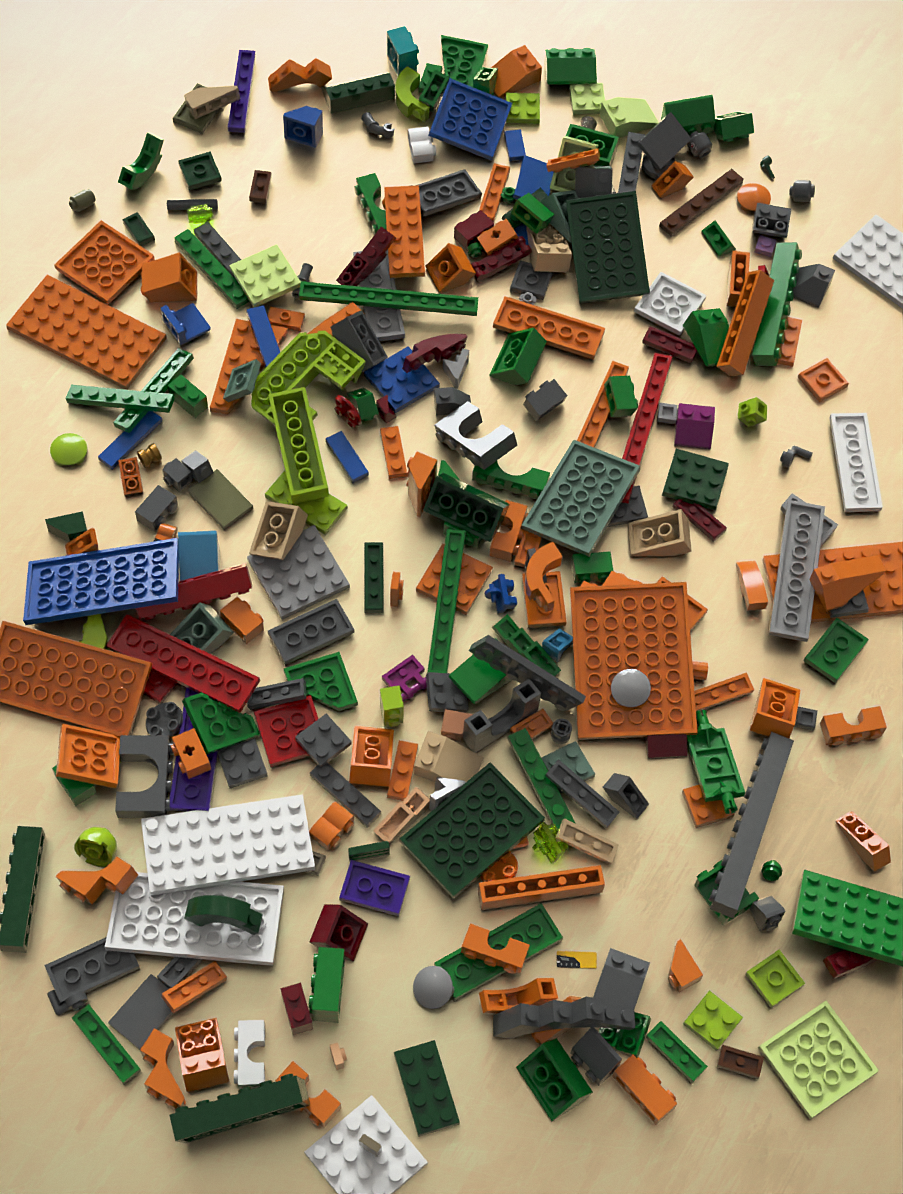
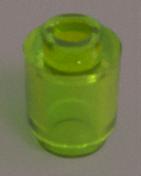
[187,204,213,224]

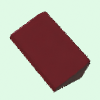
[646,734,687,759]

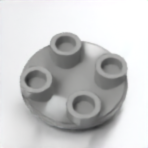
[611,669,651,707]
[413,966,454,1009]

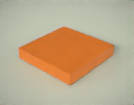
[798,358,849,403]

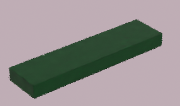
[364,542,384,613]

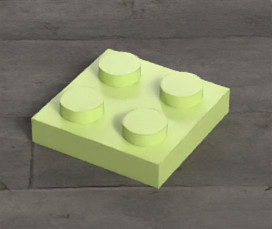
[569,83,605,115]

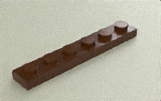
[659,168,744,237]

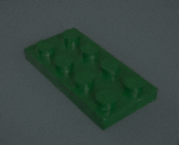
[394,1040,460,1137]

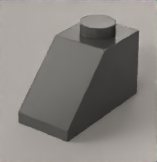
[434,387,471,416]
[603,773,649,819]

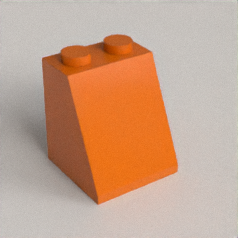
[141,252,197,302]

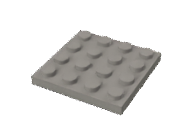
[247,525,350,620]

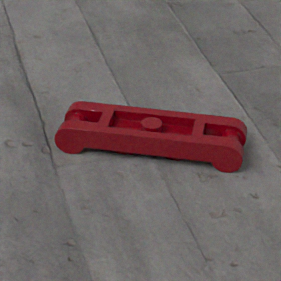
[471,236,532,282]

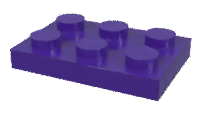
[339,860,410,916]

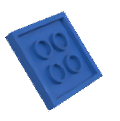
[364,346,440,413]

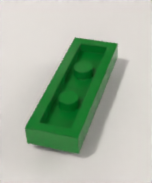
[646,1021,708,1083]

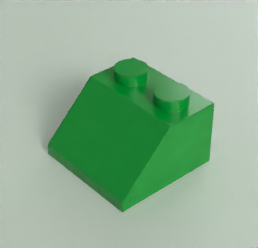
[714,111,755,142]

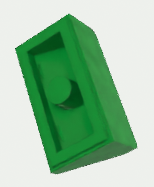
[701,220,736,256]

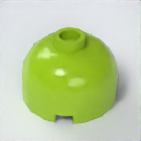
[74,827,117,867]

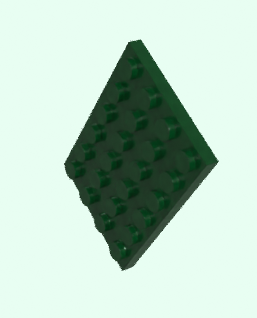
[566,191,650,304]
[399,762,545,899]

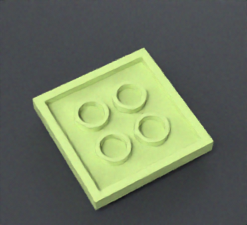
[230,244,301,307]

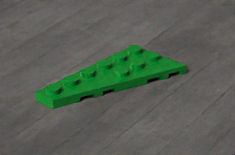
[441,35,489,87]

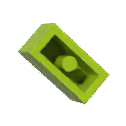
[380,686,404,727]

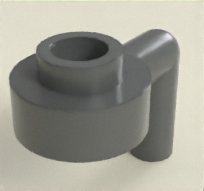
[780,445,813,468]
[47,990,88,1015]

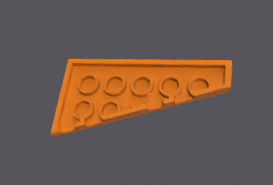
[210,319,289,415]

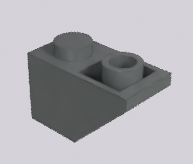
[750,896,786,931]

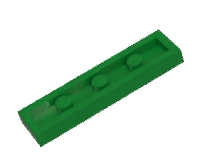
[72,1004,141,1084]

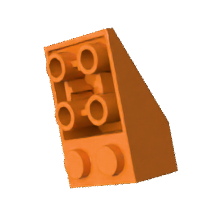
[175,1018,229,1092]

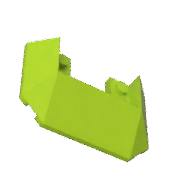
[251,331,366,425]

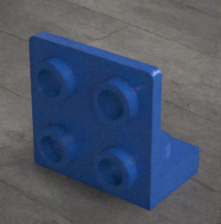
[160,303,211,346]

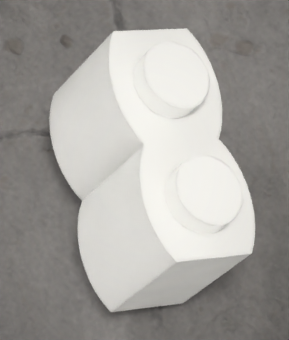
[408,127,436,164]

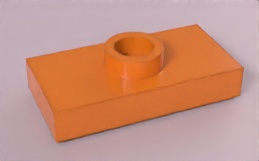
[267,306,305,331]

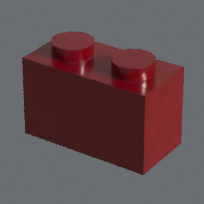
[454,210,494,251]
[280,982,313,1035]

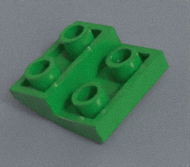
[598,1012,651,1058]

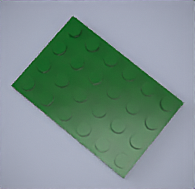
[792,869,903,967]

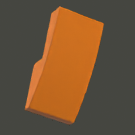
[118,457,143,495]

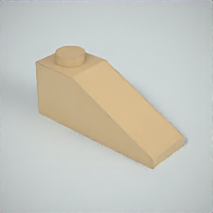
[184,86,240,119]

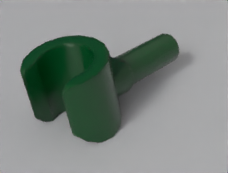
[760,155,775,179]

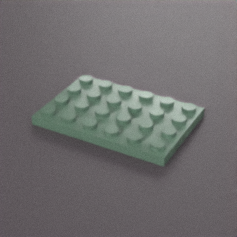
[522,440,640,557]

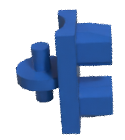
[485,574,517,613]

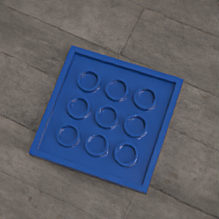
[428,78,512,160]

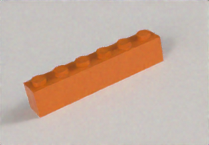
[717,270,774,377]
[478,865,605,910]

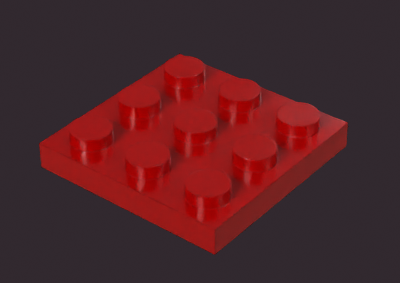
[254,695,318,767]

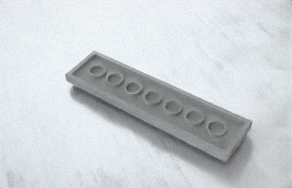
[769,500,825,642]

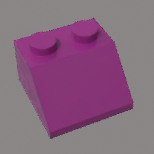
[674,403,715,449]

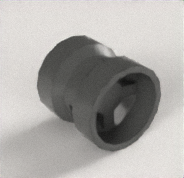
[551,718,572,744]

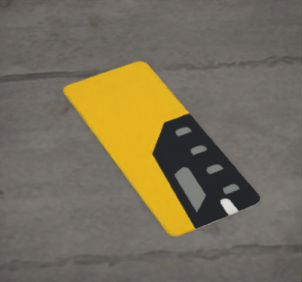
[557,951,597,968]

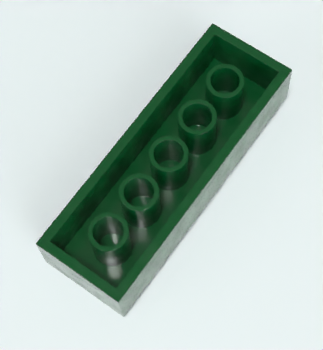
[169,1074,310,1144]

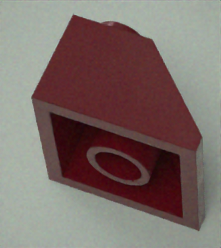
[309,904,368,961]

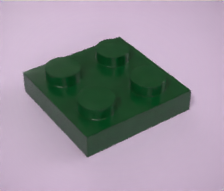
[178,151,222,190]

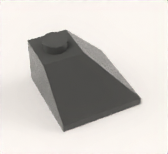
[793,263,835,308]

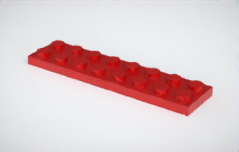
[106,614,261,713]

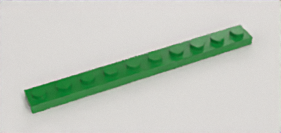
[299,281,479,316]

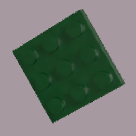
[662,448,729,511]

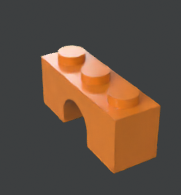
[489,500,529,562]
[820,706,887,746]
[461,923,530,974]
[275,1061,341,1128]

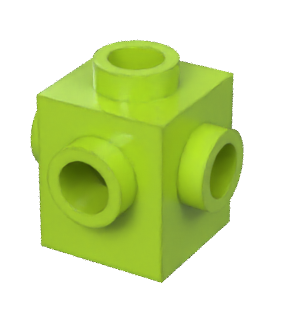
[738,397,767,427]

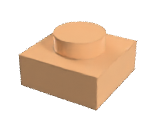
[330,1042,347,1070]

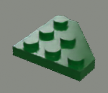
[284,652,358,711]
[182,693,260,755]

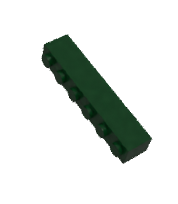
[0,826,45,953]

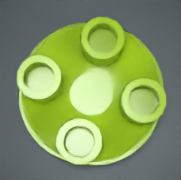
[50,433,87,465]

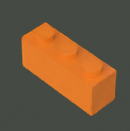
[727,251,750,307]
[612,1055,677,1125]

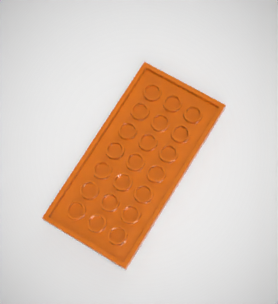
[6,275,167,390]
[763,541,903,623]
[0,621,153,736]

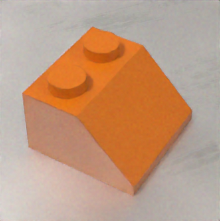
[425,243,476,293]

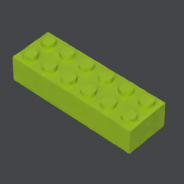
[268,387,329,504]

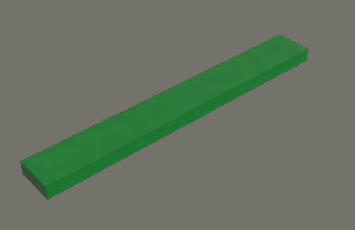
[427,529,466,673]

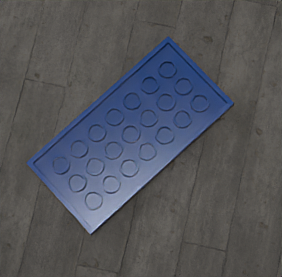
[23,538,179,625]

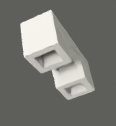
[234,1020,265,1089]

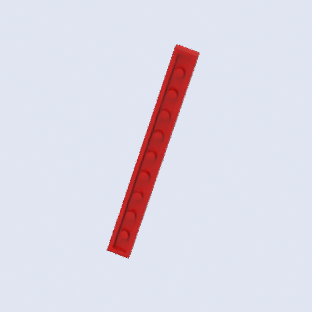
[622,353,672,504]

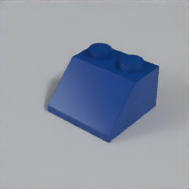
[283,106,323,148]

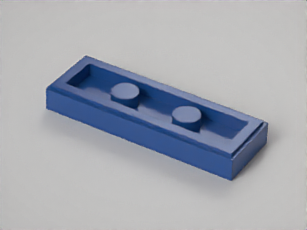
[326,431,369,483]

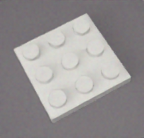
[634,272,707,336]

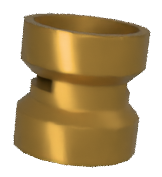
[137,443,162,468]

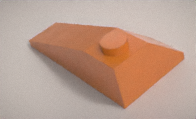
[809,555,887,612]

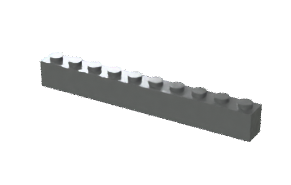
[709,732,794,918]

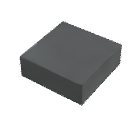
[794,707,818,731]

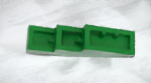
[492,614,561,676]

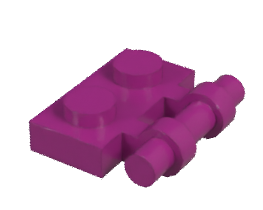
[382,654,427,702]

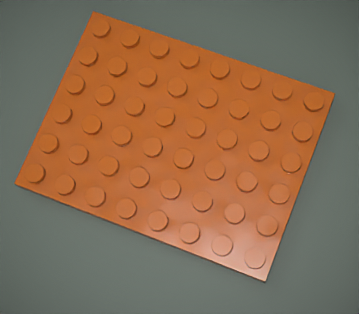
[570,582,698,740]

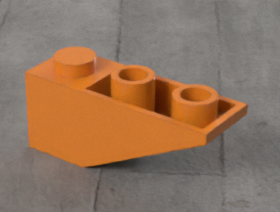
[836,811,891,872]

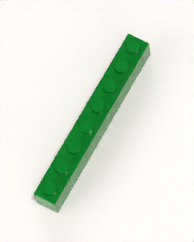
[752,242,802,366]

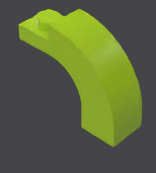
[395,66,430,122]

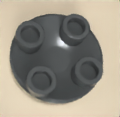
[146,702,183,737]

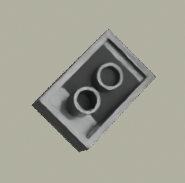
[593,948,650,1009]

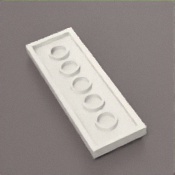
[829,413,883,512]

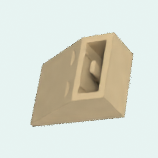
[527,225,572,272]

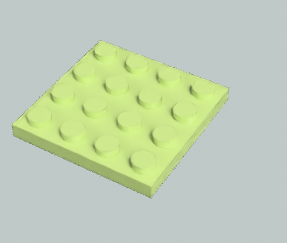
[758,1001,879,1120]

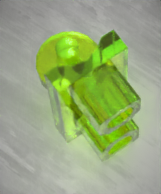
[532,822,568,863]

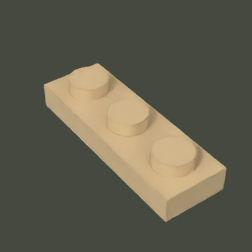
[556,819,619,864]

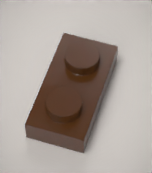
[249,170,272,203]
[717,1045,764,1079]

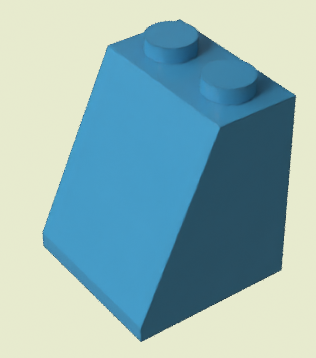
[178,531,220,581]

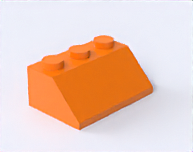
[406,451,437,517]

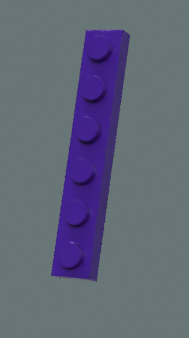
[228,49,256,133]

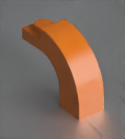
[525,542,562,612]
[479,978,558,1014]

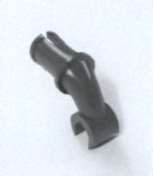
[361,112,395,138]

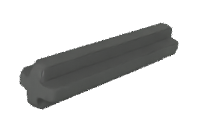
[166,199,218,210]

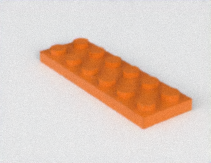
[384,185,425,278]
[493,296,605,360]

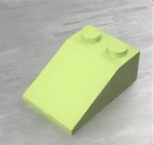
[600,97,659,138]

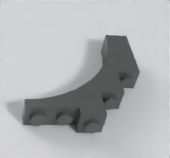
[493,996,635,1039]

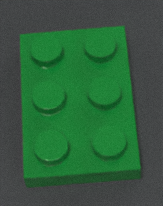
[804,618,869,683]

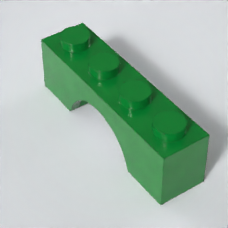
[354,173,387,235]
[472,461,550,499]

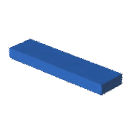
[246,306,280,367]
[98,411,162,470]

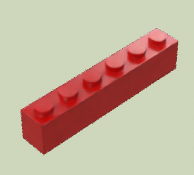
[136,563,253,620]

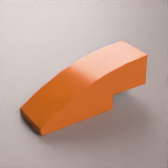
[736,560,768,611]

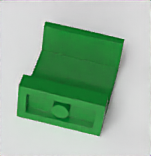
[695,860,759,925]

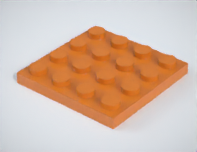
[54,220,155,305]

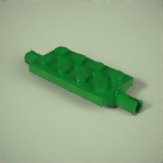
[687,710,745,814]

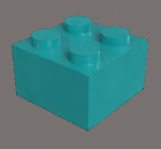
[387,26,419,76]

